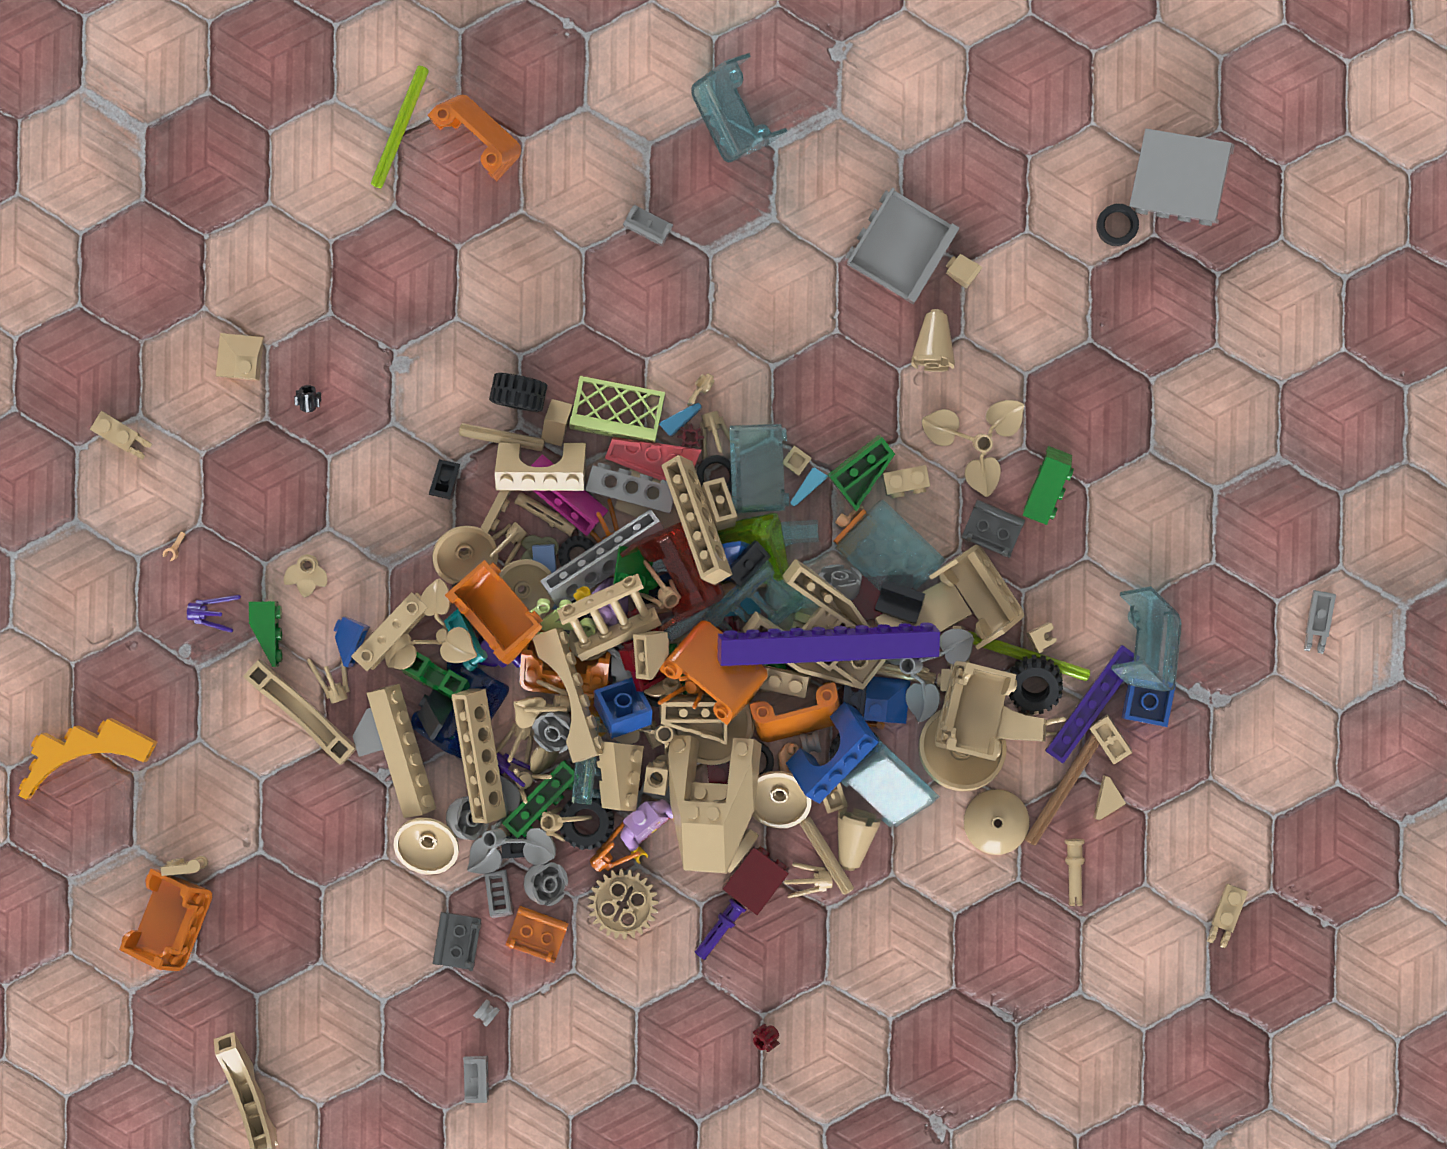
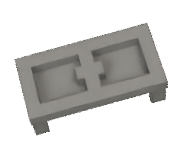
[623,205,673,246]
[463,1056,489,1103]

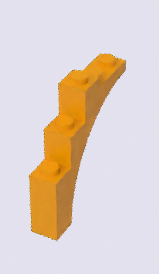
[18,718,158,800]

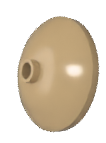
[432,526,498,584]
[499,559,554,619]
[752,771,812,828]
[964,789,1029,855]
[394,818,459,874]

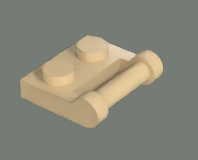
[161,856,208,876]

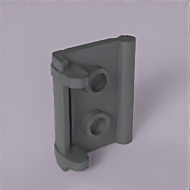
[961,500,1025,558]
[432,912,481,971]

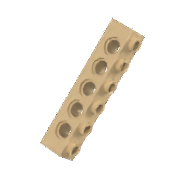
[661,455,733,585]
[452,688,507,824]

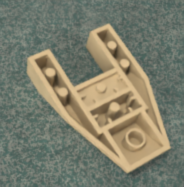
[742,559,887,690]
[668,735,762,873]

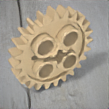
[588,868,659,940]

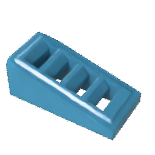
[659,403,702,437]

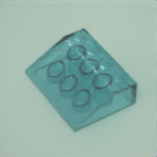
[835,500,946,591]

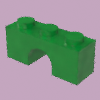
[401,652,470,700]

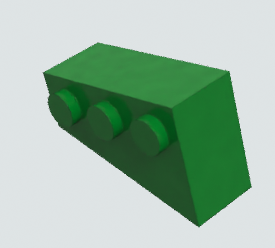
[827,435,895,512]
[1022,446,1074,525]

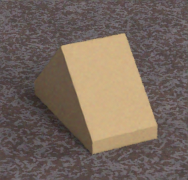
[541,399,573,447]
[1093,775,1126,820]
[823,783,848,813]

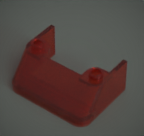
[620,522,724,631]

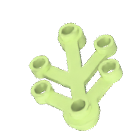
[531,598,596,646]

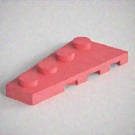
[605,437,702,481]

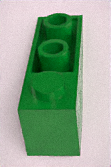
[249,601,283,667]

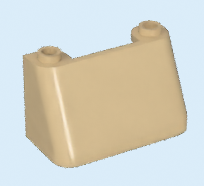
[935,661,1017,761]

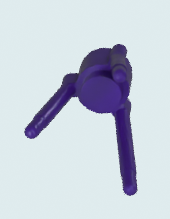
[187,595,241,633]
[496,752,531,804]

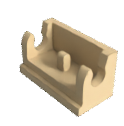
[1026,622,1057,653]
[1090,714,1132,764]

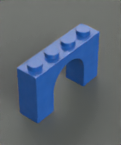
[786,702,879,804]

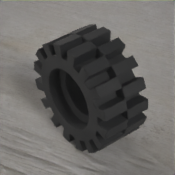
[558,536,595,566]

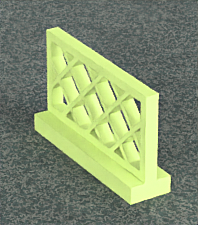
[569,376,665,443]

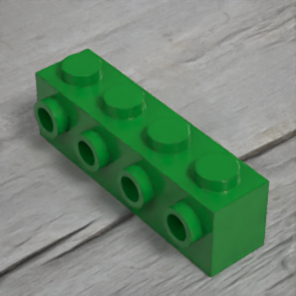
[502,760,580,839]

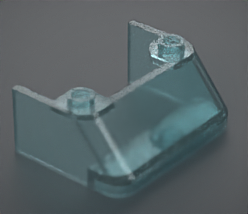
[691,53,788,163]
[1111,586,1182,692]

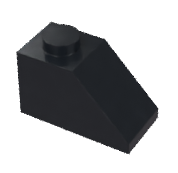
[418,689,453,740]

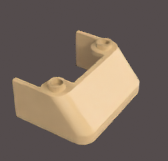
[929,545,1024,650]

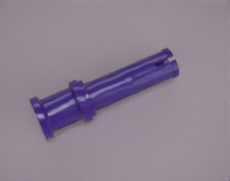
[694,898,747,960]

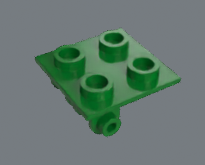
[613,546,658,594]

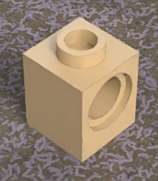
[643,760,669,796]

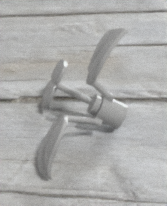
[887,629,974,722]
[467,775,556,874]

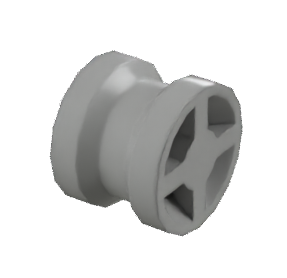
[800,731,821,753]
[473,999,500,1027]

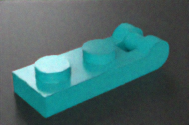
[444,609,488,671]

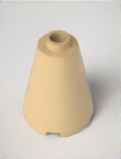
[911,309,955,372]
[838,808,881,871]

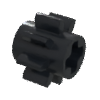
[294,385,321,412]

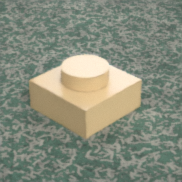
[781,446,812,476]

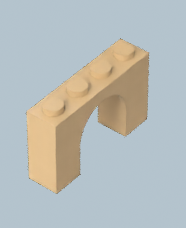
[495,443,587,491]

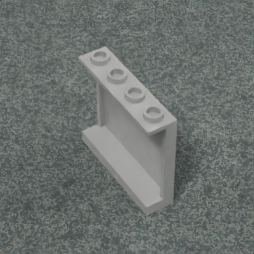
[1129,128,1235,226]
[846,187,959,305]

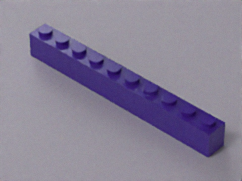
[718,623,940,666]

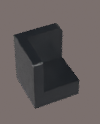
[501,834,527,859]

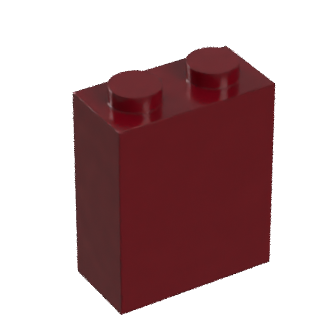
[722,846,789,915]

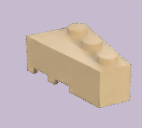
[659,696,727,745]
[597,741,644,812]

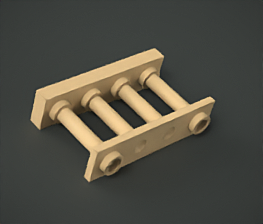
[557,574,662,661]
[351,592,428,671]

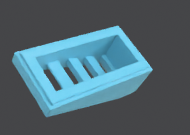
[790,467,828,507]

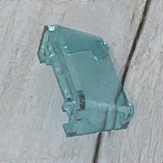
[729,424,789,513]
[841,737,940,827]

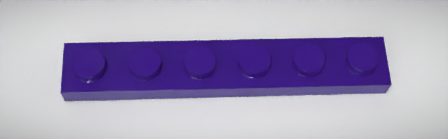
[1045,645,1140,764]

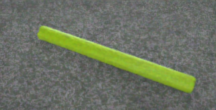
[371,66,429,189]
[968,631,1090,681]

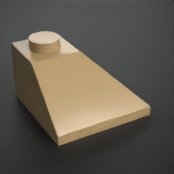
[216,333,264,381]

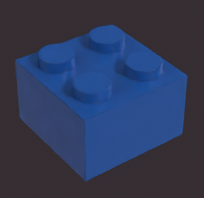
[1121,675,1176,727]
[594,677,652,739]

